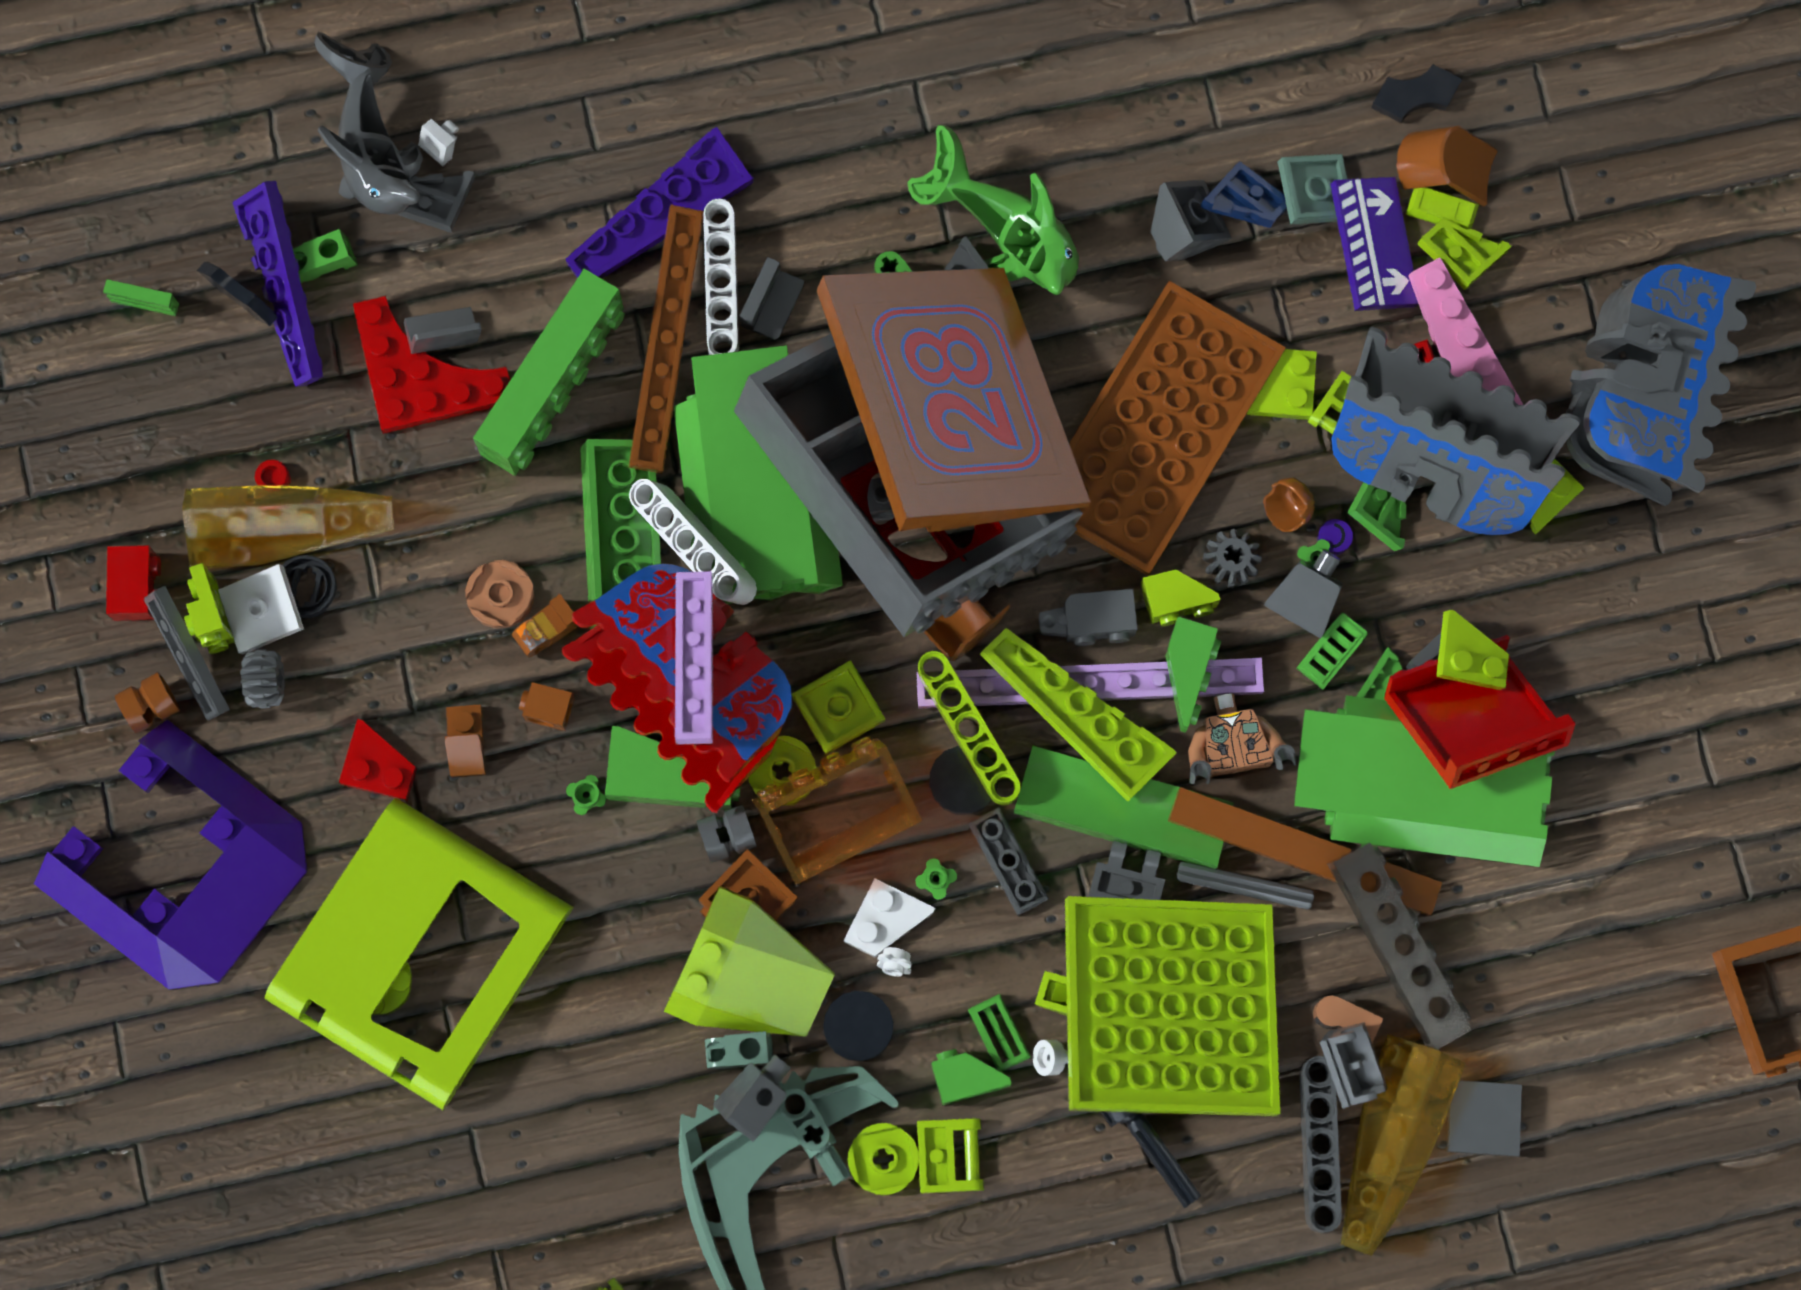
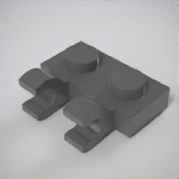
[1088,841,1165,900]

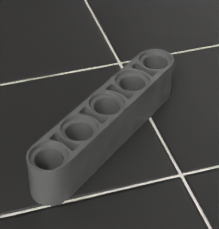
[1299,1056,1342,1233]

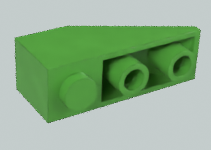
[1165,617,1221,733]

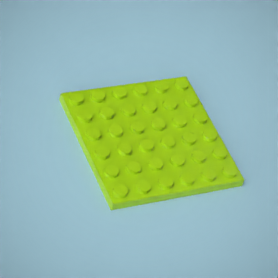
[1065,896,1280,1116]

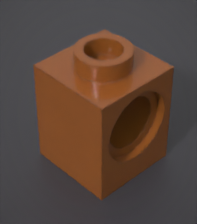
[519,682,575,732]

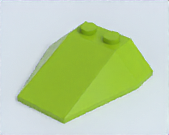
[664,886,835,1037]

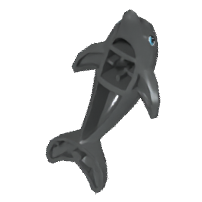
[314,32,423,215]

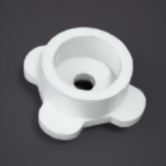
[877,947,912,977]

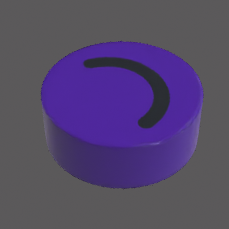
[1317,519,1353,555]

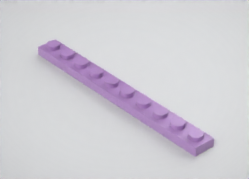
[917,658,1264,709]

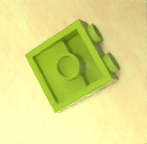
[184,563,235,654]

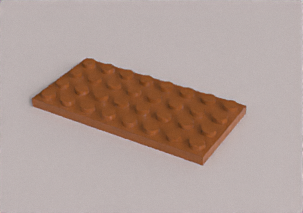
[1069,281,1286,576]

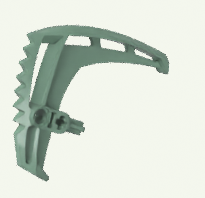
[679,1066,899,1290]

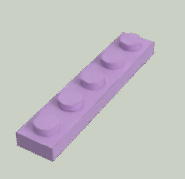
[675,571,713,744]

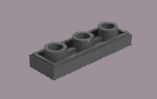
[968,807,1049,916]

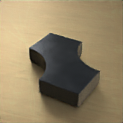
[1371,64,1462,123]
[197,261,278,326]

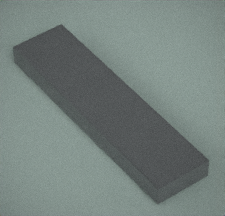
[144,586,230,721]

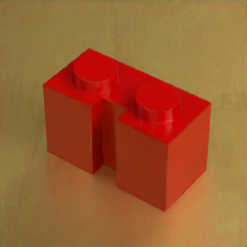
[106,545,161,621]

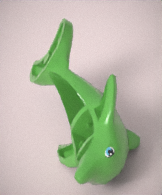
[908,125,1079,295]

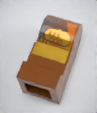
[512,594,579,658]

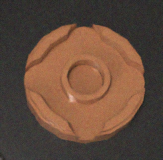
[465,560,535,629]

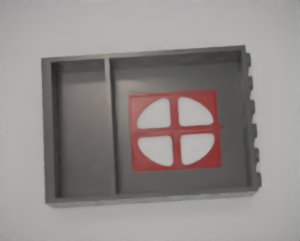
[734,334,1083,637]

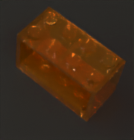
[752,737,922,885]

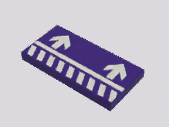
[1330,177,1419,311]

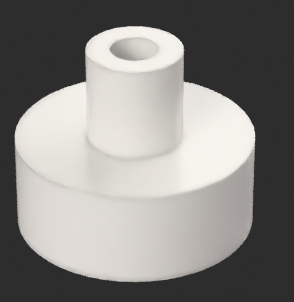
[1033,1040,1068,1076]

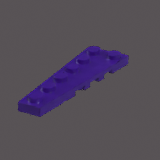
[565,126,753,279]
[233,181,324,387]

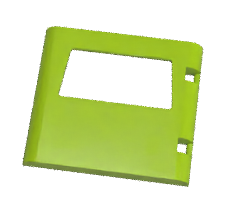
[265,798,574,1111]

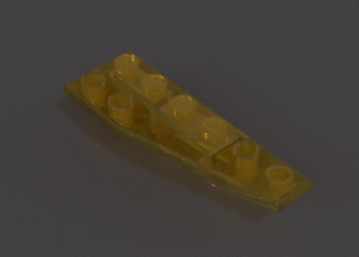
[182,486,395,568]
[1341,1034,1466,1256]

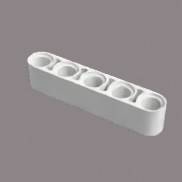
[704,199,739,355]
[629,479,757,605]

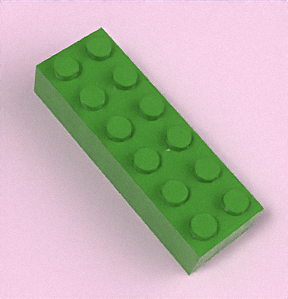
[473,269,625,476]

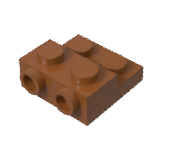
[698,849,798,921]

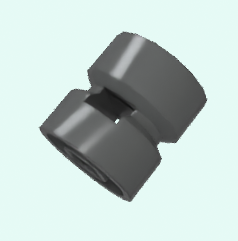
[696,805,757,863]

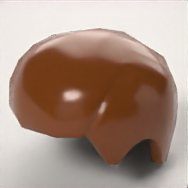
[1263,477,1315,532]

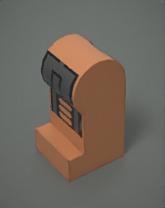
[1313,996,1383,1043]

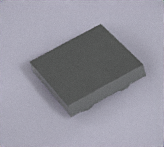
[1447,1080,1522,1157]

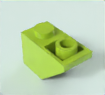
[1140,569,1220,626]

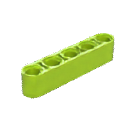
[918,651,1020,805]

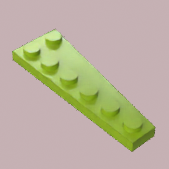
[980,628,1177,802]

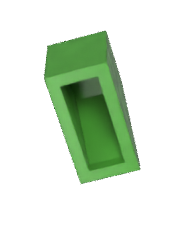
[931,1049,1011,1106]

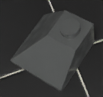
[1151,180,1232,261]

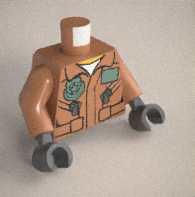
[1188,693,1297,784]

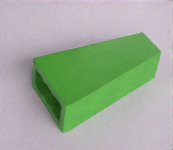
[605,726,741,810]

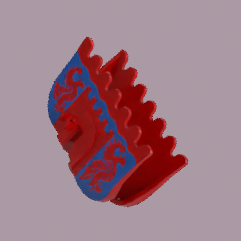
[562,564,792,813]

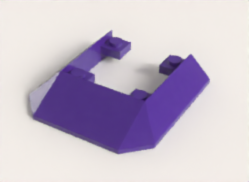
[34,720,308,990]

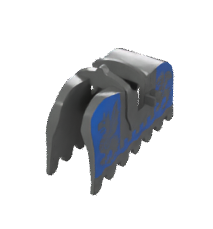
[1566,264,1756,506]
[1331,327,1581,535]

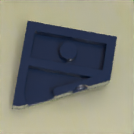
[1200,161,1287,228]

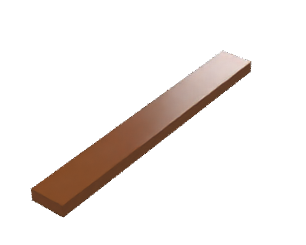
[628,205,704,474]
[1168,787,1442,916]

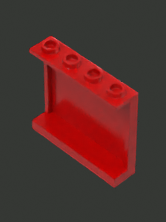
[1384,635,1576,789]

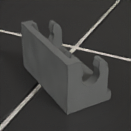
[1320,1022,1388,1108]

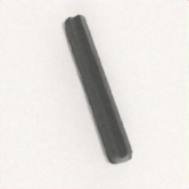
[1177,862,1314,910]

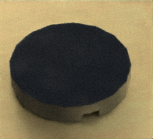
[929,746,998,815]
[823,991,893,1062]

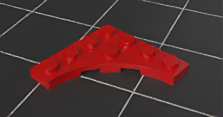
[353,296,510,434]

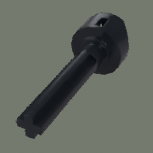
[1100,1111,1201,1208]

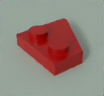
[339,719,417,802]

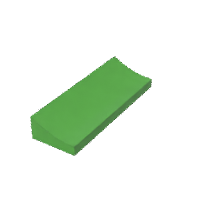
[580,439,661,630]
[1014,746,1234,869]

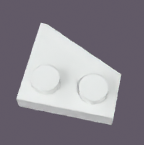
[844,878,935,957]

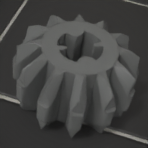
[1203,529,1262,588]
[240,649,286,709]

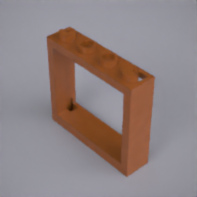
[1712,925,1801,1078]

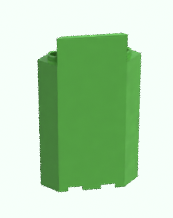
[674,345,843,604]
[1294,695,1555,867]

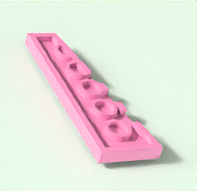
[1409,258,1523,405]

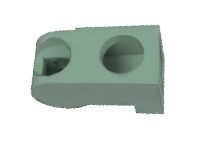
[705,1031,773,1069]

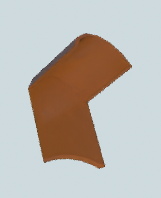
[1397,125,1498,207]
[924,600,1010,661]

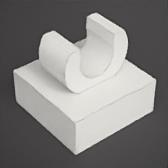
[419,119,459,166]

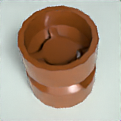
[114,672,180,734]

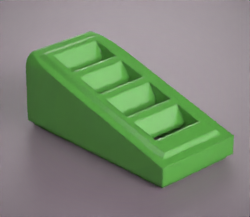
[1296,612,1368,690]

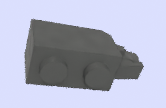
[1039,589,1137,646]

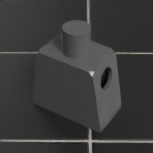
[1264,550,1343,639]
[713,1055,791,1142]

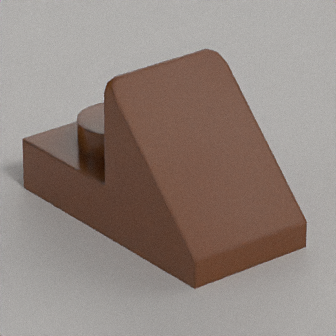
[445,704,486,777]

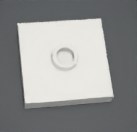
[218,564,304,654]

